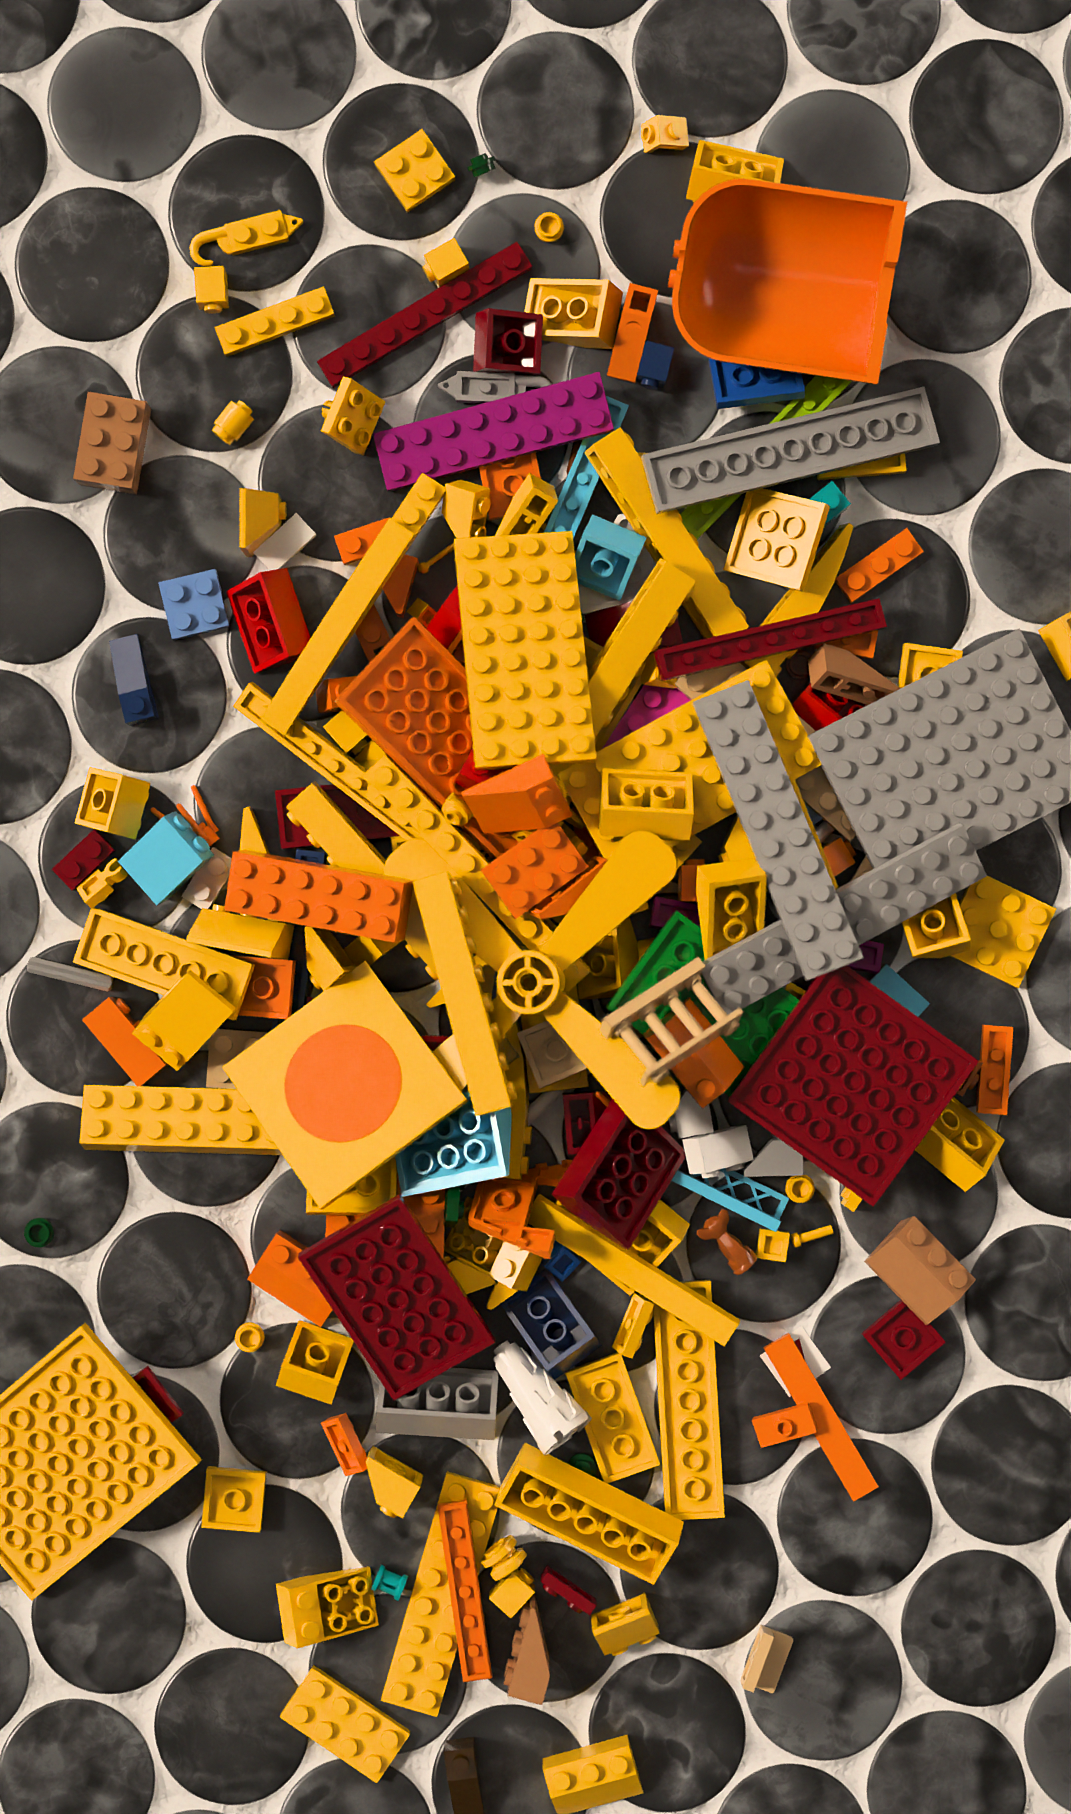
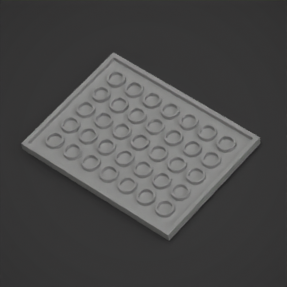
[807,628,1071,869]

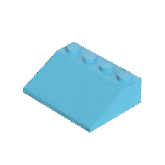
[395,1091,512,1197]

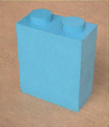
[118,811,214,905]

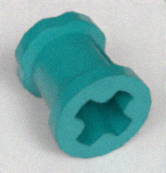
[371,1564,408,1601]

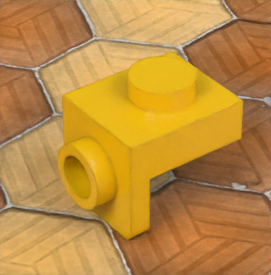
[641,115,689,153]

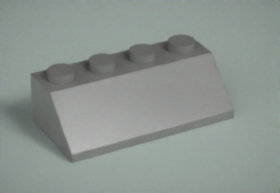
[376,1368,499,1440]

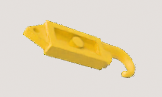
[190,210,303,266]

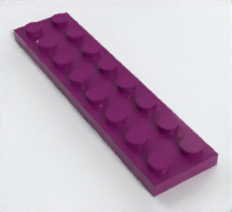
[373,372,615,492]

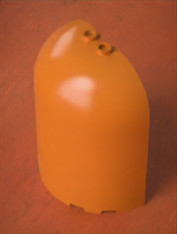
[668,179,907,385]

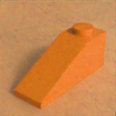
[528,855,607,919]

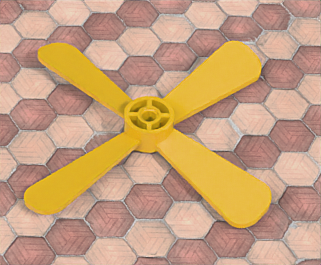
[383,831,681,1129]

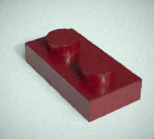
[52,829,116,891]
[541,1565,596,1616]

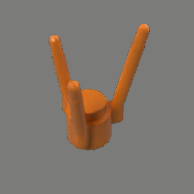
[150,785,220,846]

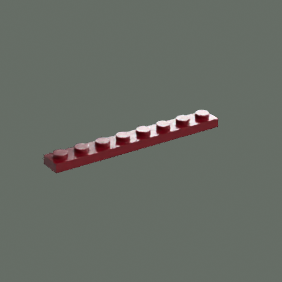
[317,241,532,389]
[654,598,887,681]

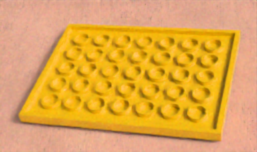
[0,1323,202,1601]

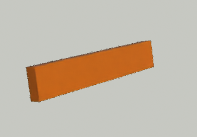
[763,1333,879,1502]
[437,1499,493,1683]

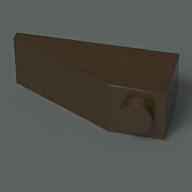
[444,1737,485,1814]

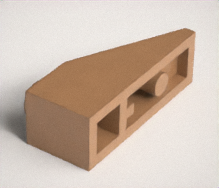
[808,643,901,705]

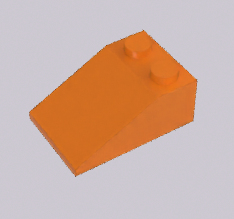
[461,754,573,833]

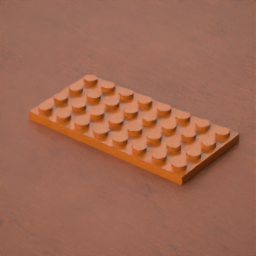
[334,617,559,860]

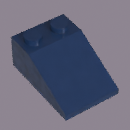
[500,1268,602,1380]

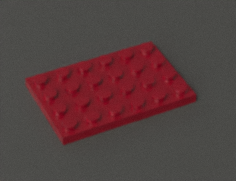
[298,1194,495,1401]

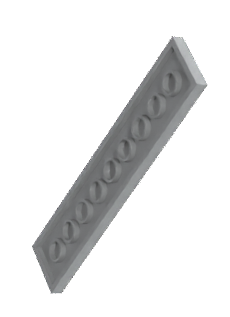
[641,387,940,514]
[692,680,863,981]
[701,823,987,1015]

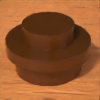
[785,650,812,680]

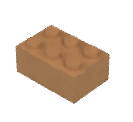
[73,392,151,495]

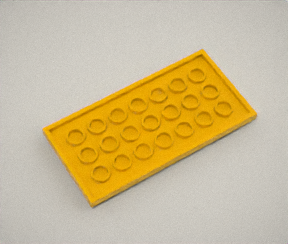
[454,531,596,770]
[557,659,821,860]

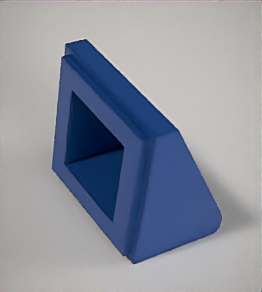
[541,1240,582,1282]

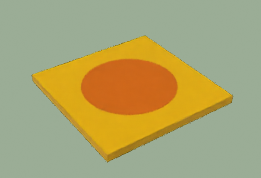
[222,961,468,1210]

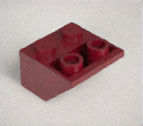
[562,1089,612,1154]

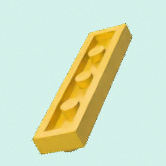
[215,286,335,357]

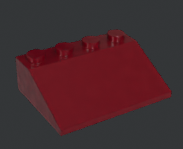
[552,1098,686,1250]

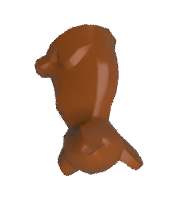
[696,1209,757,1275]

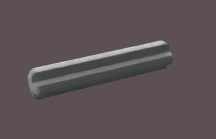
[27,957,114,991]

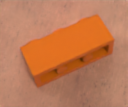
[82,996,169,1086]

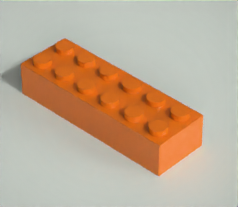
[224,850,413,943]

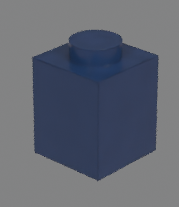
[636,340,674,390]

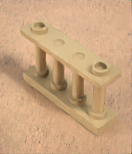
[599,957,743,1087]

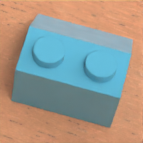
[575,514,647,601]

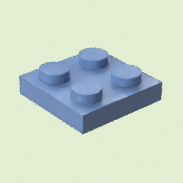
[158,569,230,641]

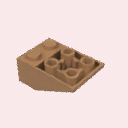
[503,1594,550,1705]

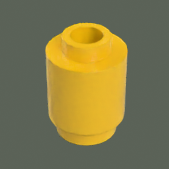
[211,400,254,445]

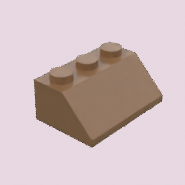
[864,1216,976,1325]

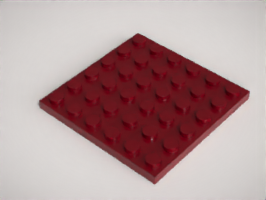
[727,965,979,1207]

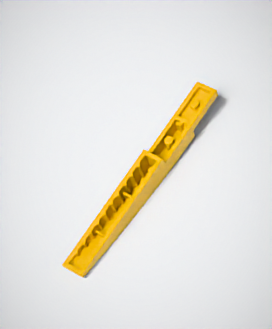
[260,473,446,736]

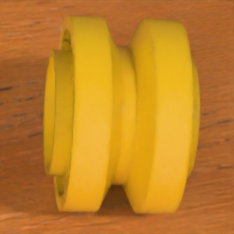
[480,1535,527,1581]

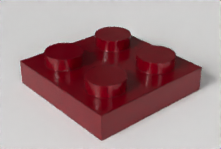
[861,1300,945,1380]

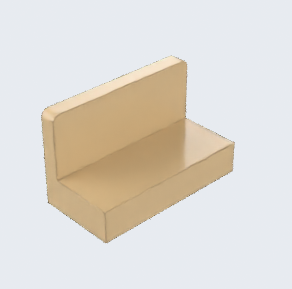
[740,1625,793,1693]

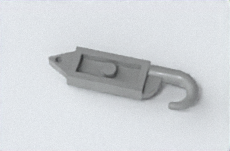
[438,371,552,404]

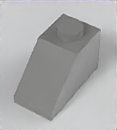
[742,1138,804,1177]

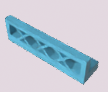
[671,1146,789,1232]

